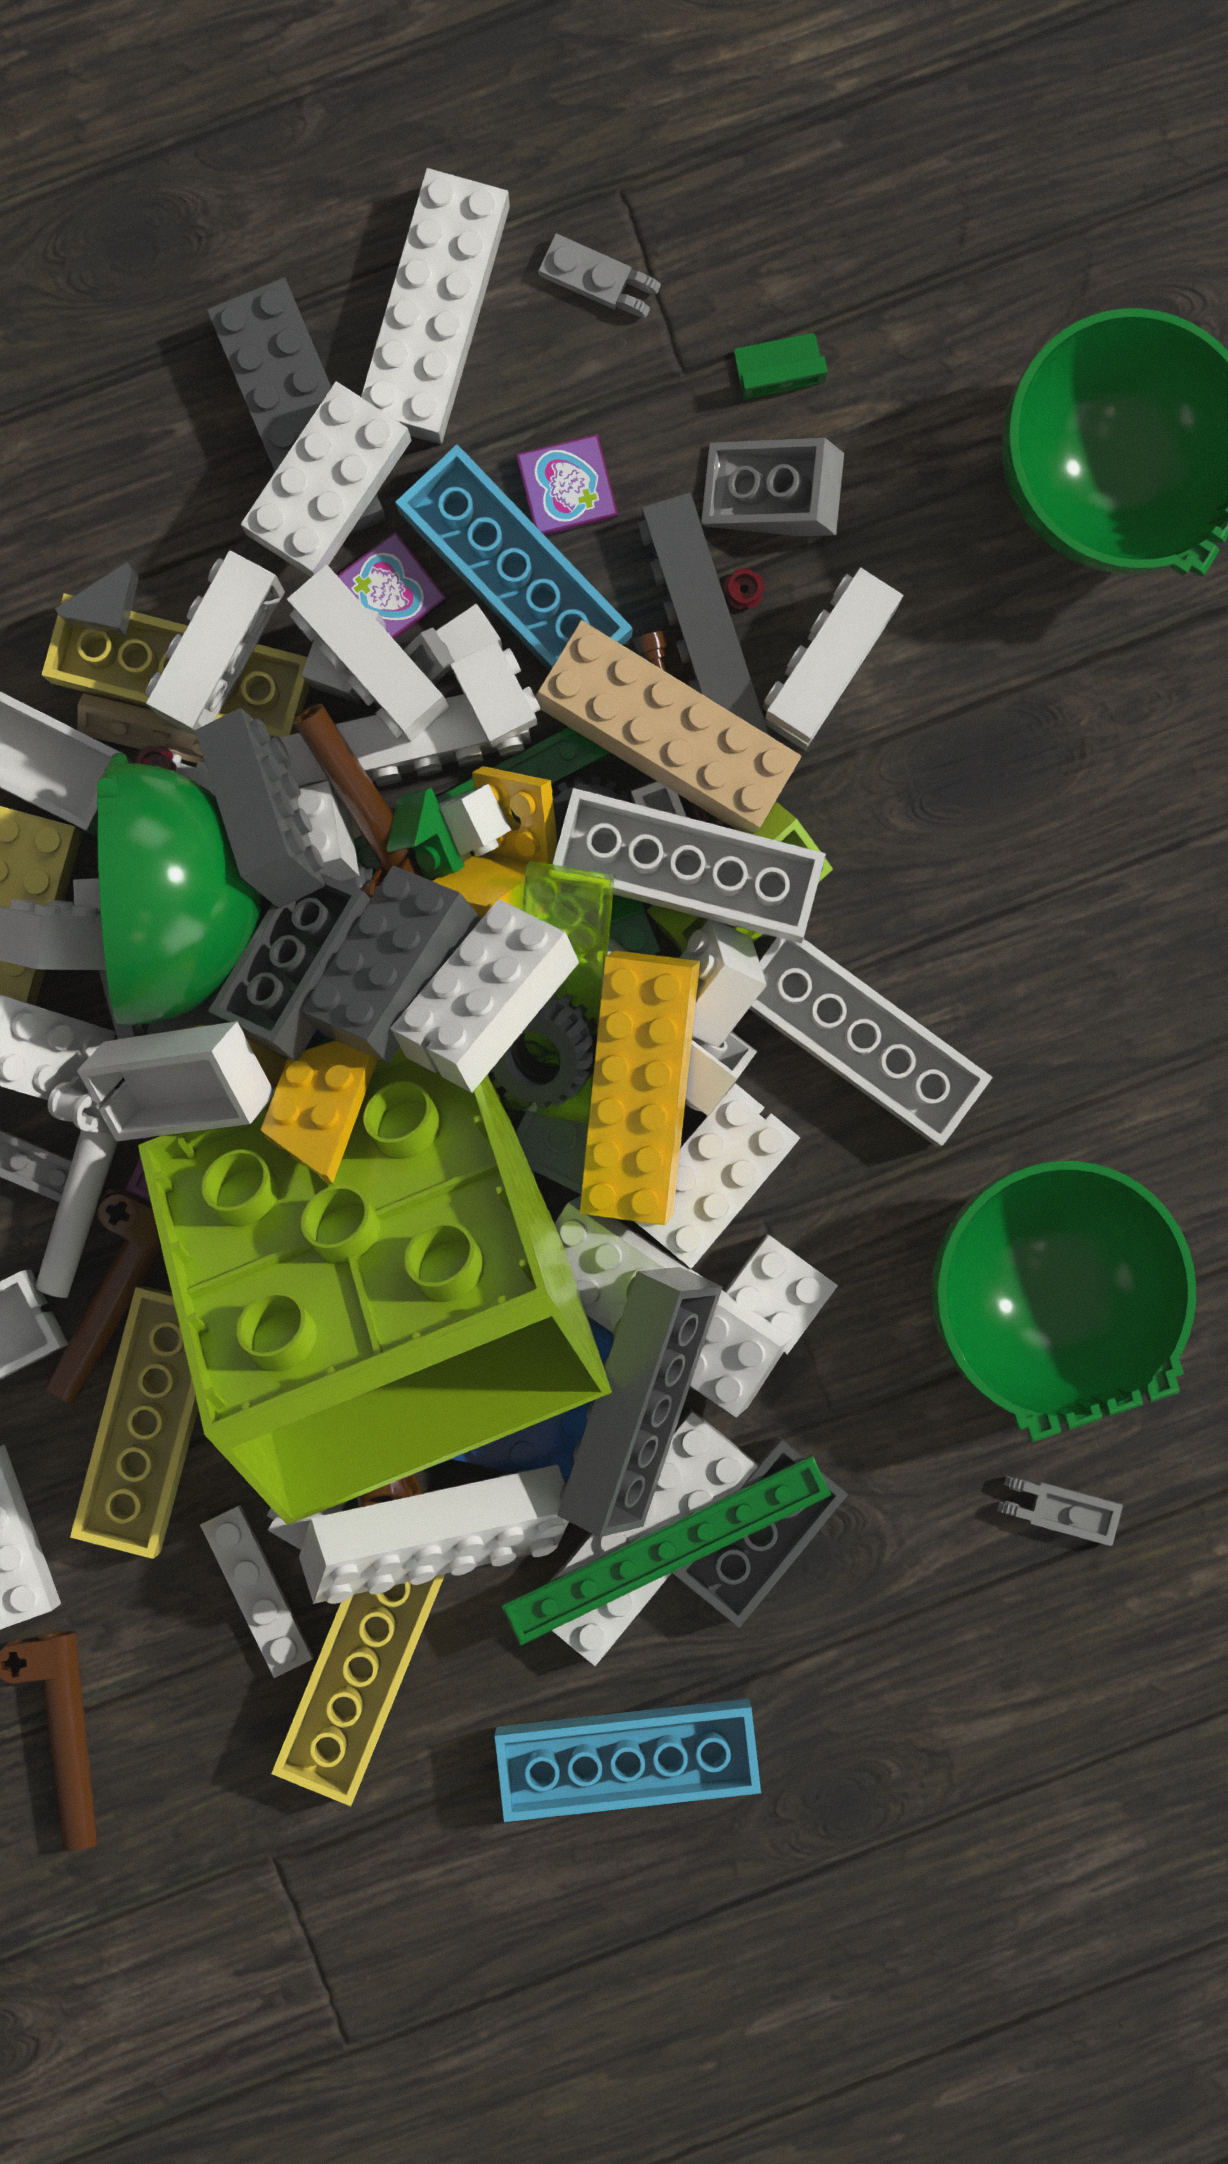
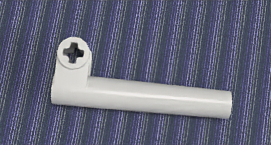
[35,1082,118,1298]

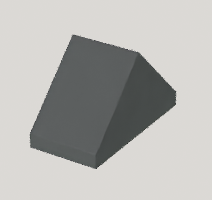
[55,562,139,636]

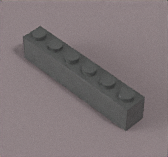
[636,492,768,734]

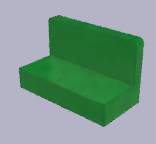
[734,333,828,400]

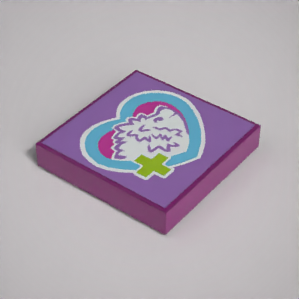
[516,434,618,536]
[337,532,446,640]

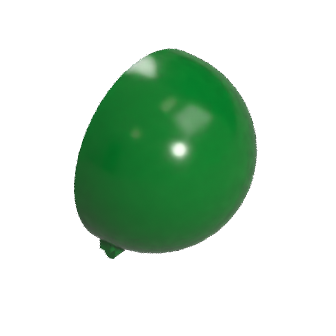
[1002,308,1228,577]
[97,753,262,1026]
[932,1161,1196,1443]

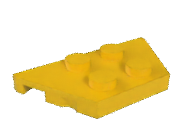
[260,1041,378,1184]

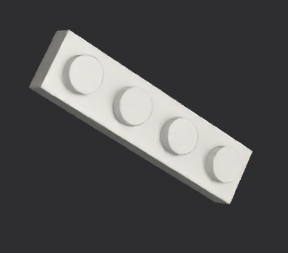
[200,1505,314,1678]

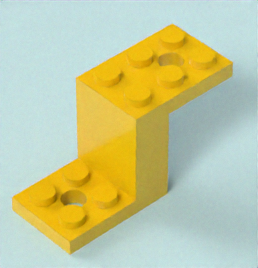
[433,766,563,924]

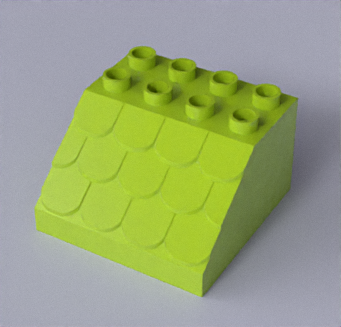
[138,1043,612,1525]

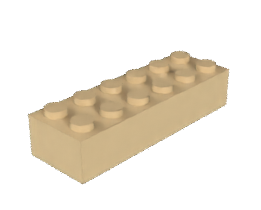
[535,620,801,834]

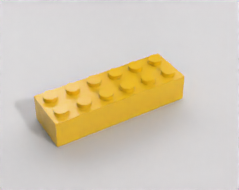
[580,950,700,1225]

